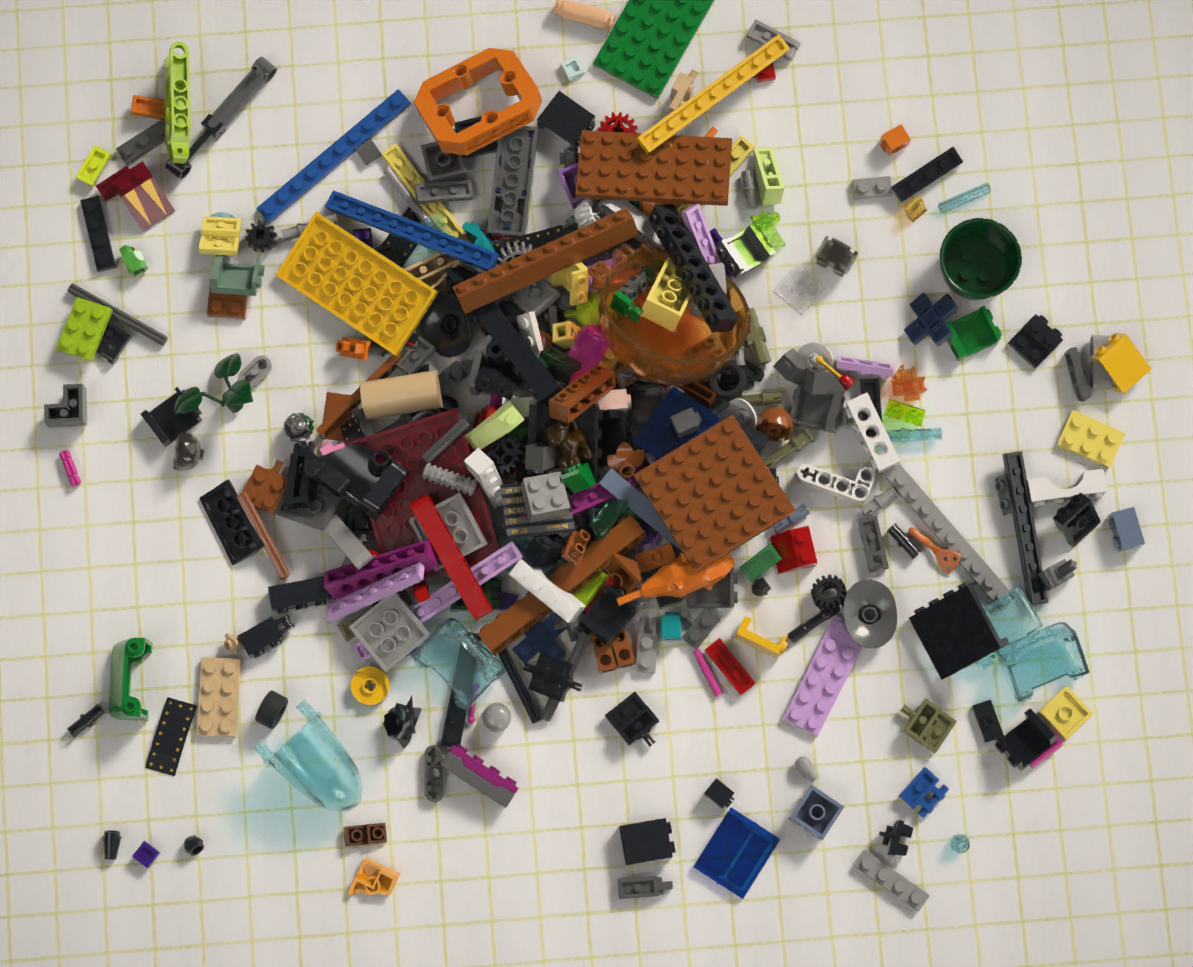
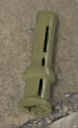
[762,427,815,468]

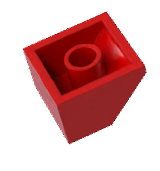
[769,526,818,575]

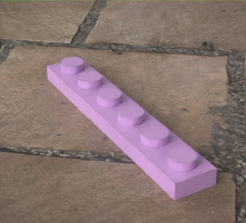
[325,561,425,623]

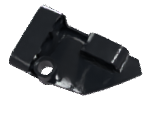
[304,442,409,520]

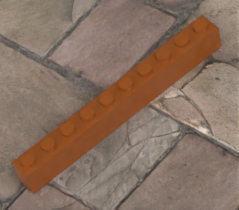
[453,207,639,314]
[477,515,647,656]

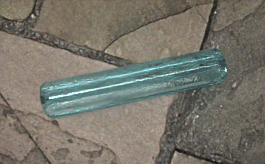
[938,183,991,213]

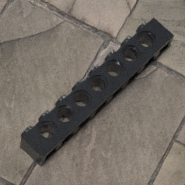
[648,204,739,333]

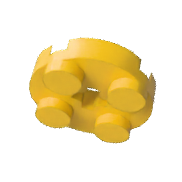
[350,666,390,706]

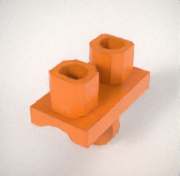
[336,337,371,360]

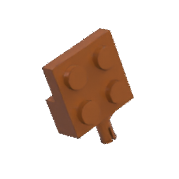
[243,459,287,516]

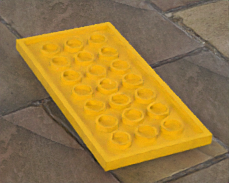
[275,212,438,356]

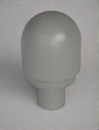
[795,757,818,782]

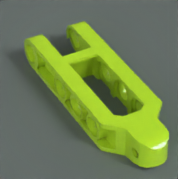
[163,41,191,164]

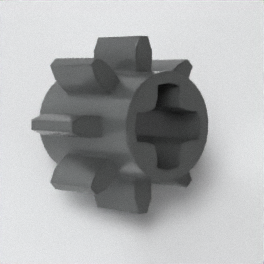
[560,147,579,168]

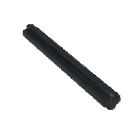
[498,647,541,724]

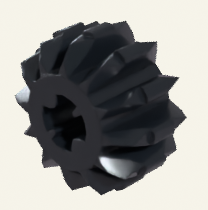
[245,220,277,253]

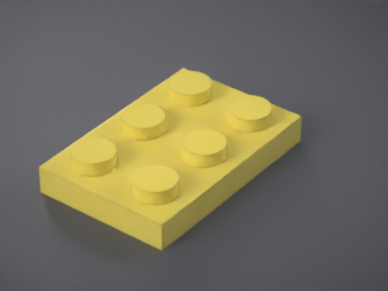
[1056,410,1125,469]

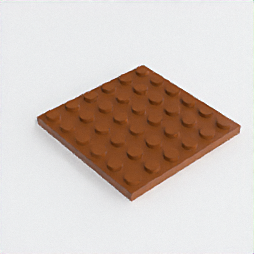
[634,415,796,573]

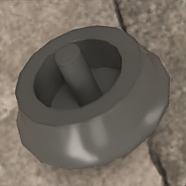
[555,288,573,310]

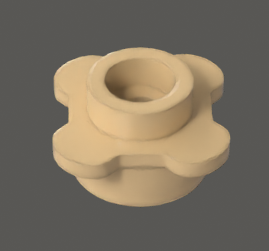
[224,633,242,655]

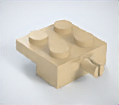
[669,70,698,114]

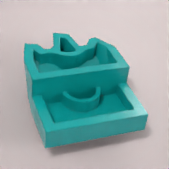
[462,221,495,252]

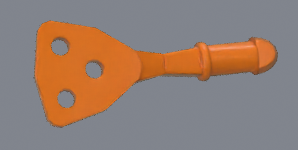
[908,527,962,574]

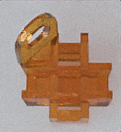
[890,364,927,402]

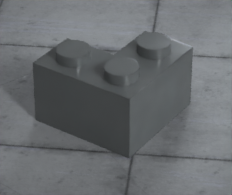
[44,384,87,428]

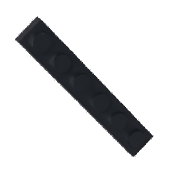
[440,631,482,748]

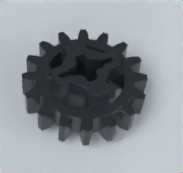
[486,434,526,476]

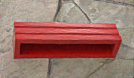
[413,580,430,603]

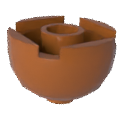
[755,406,793,442]

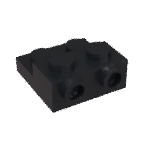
[1007,314,1063,369]
[1053,492,1101,547]

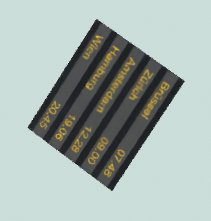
[500,483,575,539]

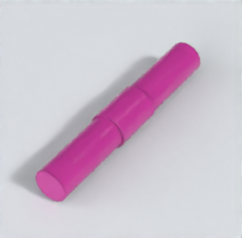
[693,649,722,697]

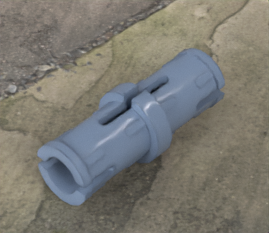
[773,503,810,534]

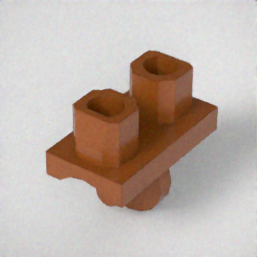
[561,529,590,567]

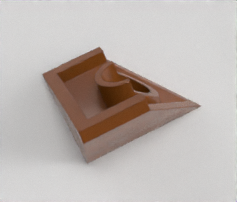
[603,553,641,594]

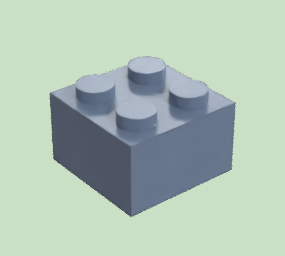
[788,785,844,841]

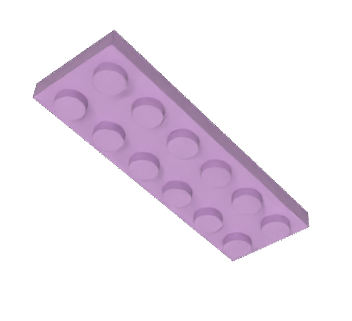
[783,615,862,737]

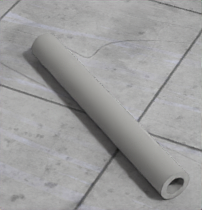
[383,167,435,228]

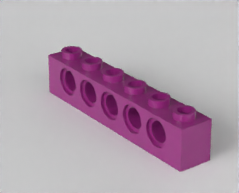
[324,539,439,600]

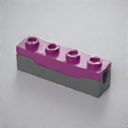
[439,744,519,808]

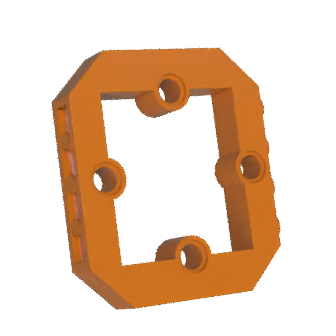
[414,48,542,155]

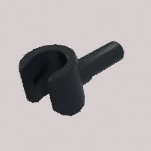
[744,359,764,382]

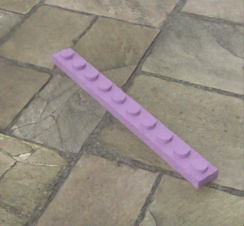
[351,541,523,663]

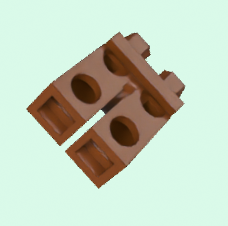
[590,628,636,674]

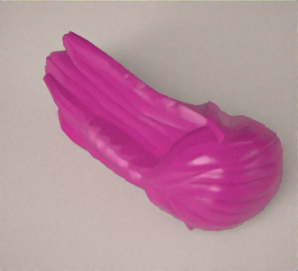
[558,324,610,386]

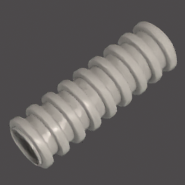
[422,463,477,496]

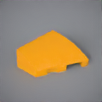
[347,857,401,895]

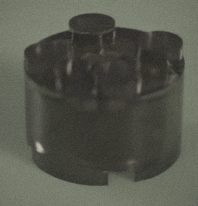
[814,236,858,277]

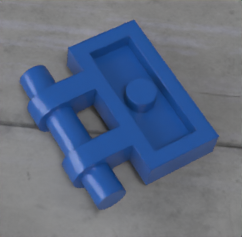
[898,767,949,818]

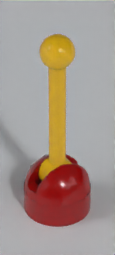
[815,356,854,390]

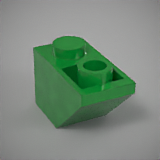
[560,462,596,493]

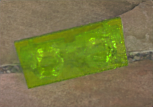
[884,399,926,427]

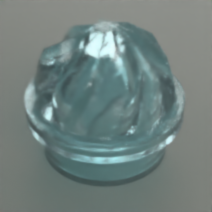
[950,833,970,854]

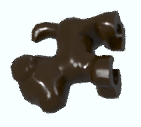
[543,419,593,469]

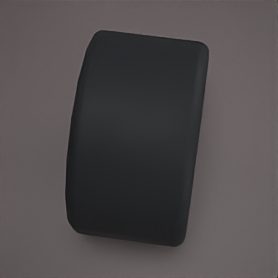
[255,690,288,729]

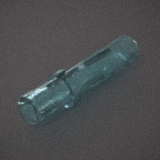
[886,428,942,443]

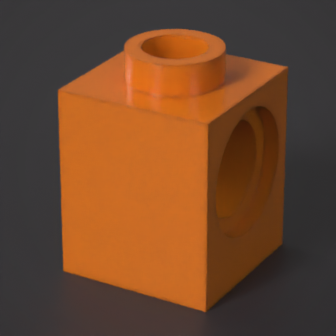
[880,124,911,156]

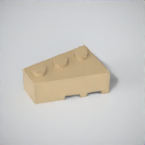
[404,252,461,291]

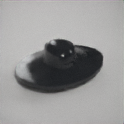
[420,292,472,358]

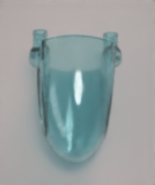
[252,699,362,812]

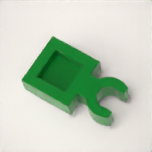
[609,290,643,323]

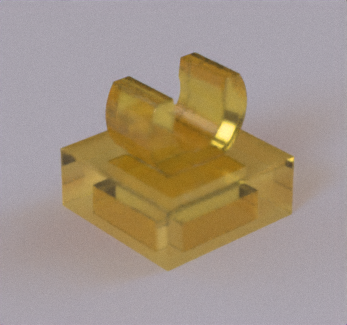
[902,196,927,223]

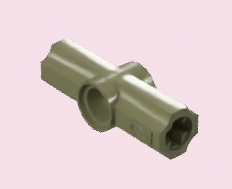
[738,308,771,366]

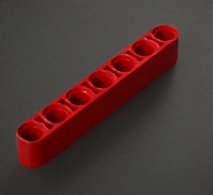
[410,494,493,621]

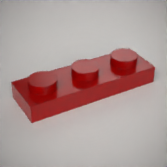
[704,638,756,696]

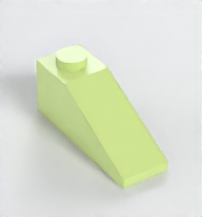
[753,148,784,205]
[466,401,524,450]

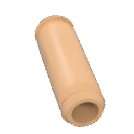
[553,0,615,30]

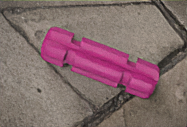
[59,450,81,487]

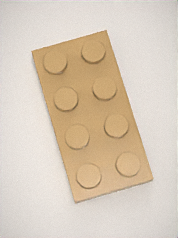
[196,657,241,737]

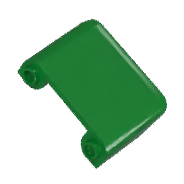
[109,638,153,721]

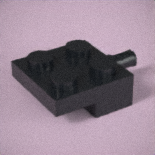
[605,692,660,747]

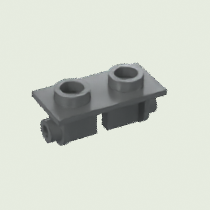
[616,272,647,302]
[995,474,1014,516]

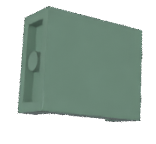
[210,255,265,296]

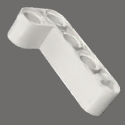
[796,464,875,504]

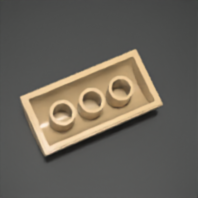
[360,370,443,420]

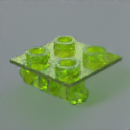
[750,212,786,248]

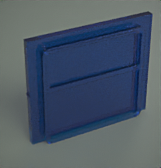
[633,386,721,460]
[693,807,780,899]

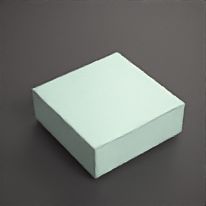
[560,56,585,81]

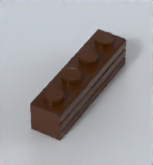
[671,371,718,408]

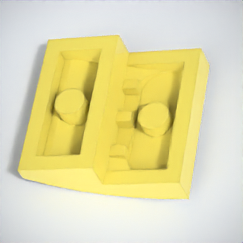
[199,216,242,256]

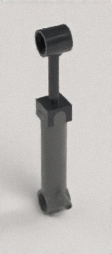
[165,56,277,180]

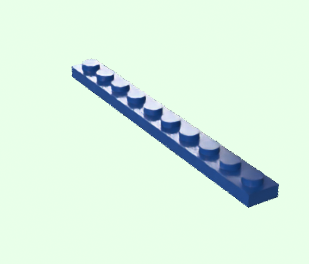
[256,89,411,224]
[325,190,499,271]

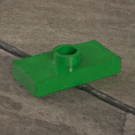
[740,543,782,582]

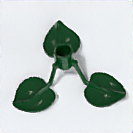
[174,353,253,415]

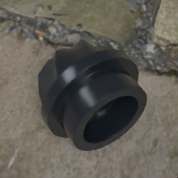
[752,577,771,597]
[184,835,204,856]

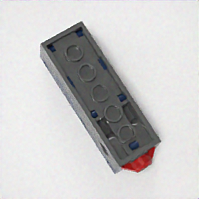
[487,126,538,241]

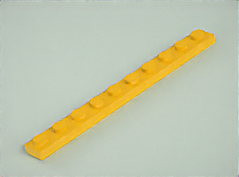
[636,34,790,154]

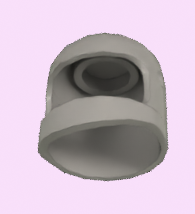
[482,703,511,732]

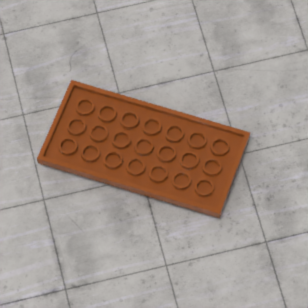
[575,130,732,206]

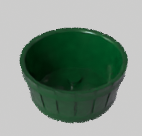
[939,218,1022,300]

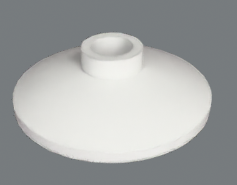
[798,342,833,371]
[726,398,757,430]

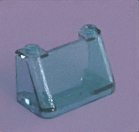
[975,586,1045,669]
[411,618,506,711]
[995,622,1090,702]

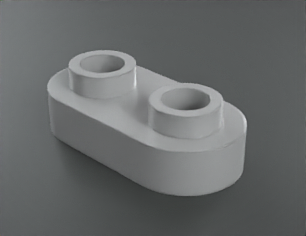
[238,355,272,388]

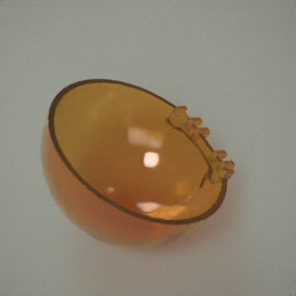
[588,243,751,385]

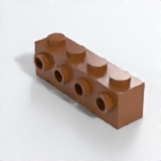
[549,364,616,424]

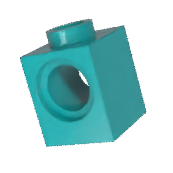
[661,612,681,640]

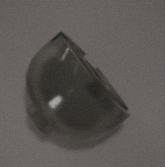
[173,432,204,471]

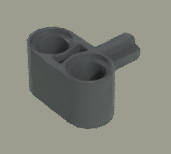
[1038,559,1077,591]

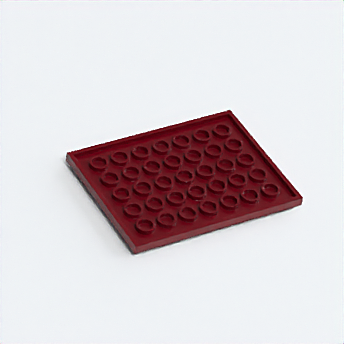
[346,408,501,582]

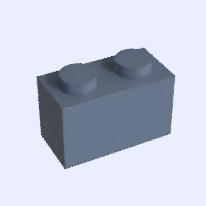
[1107,507,1145,552]

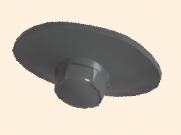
[843,579,897,648]

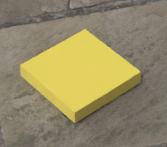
[1038,686,1093,741]

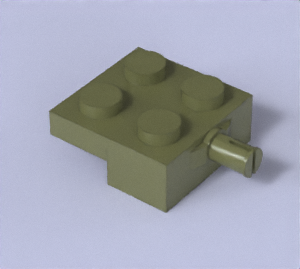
[900,698,957,754]

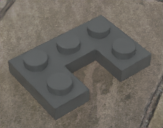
[369,331,436,375]

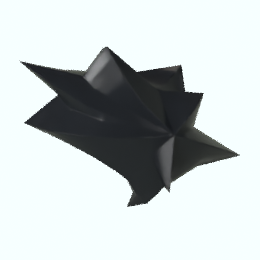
[383,696,422,749]

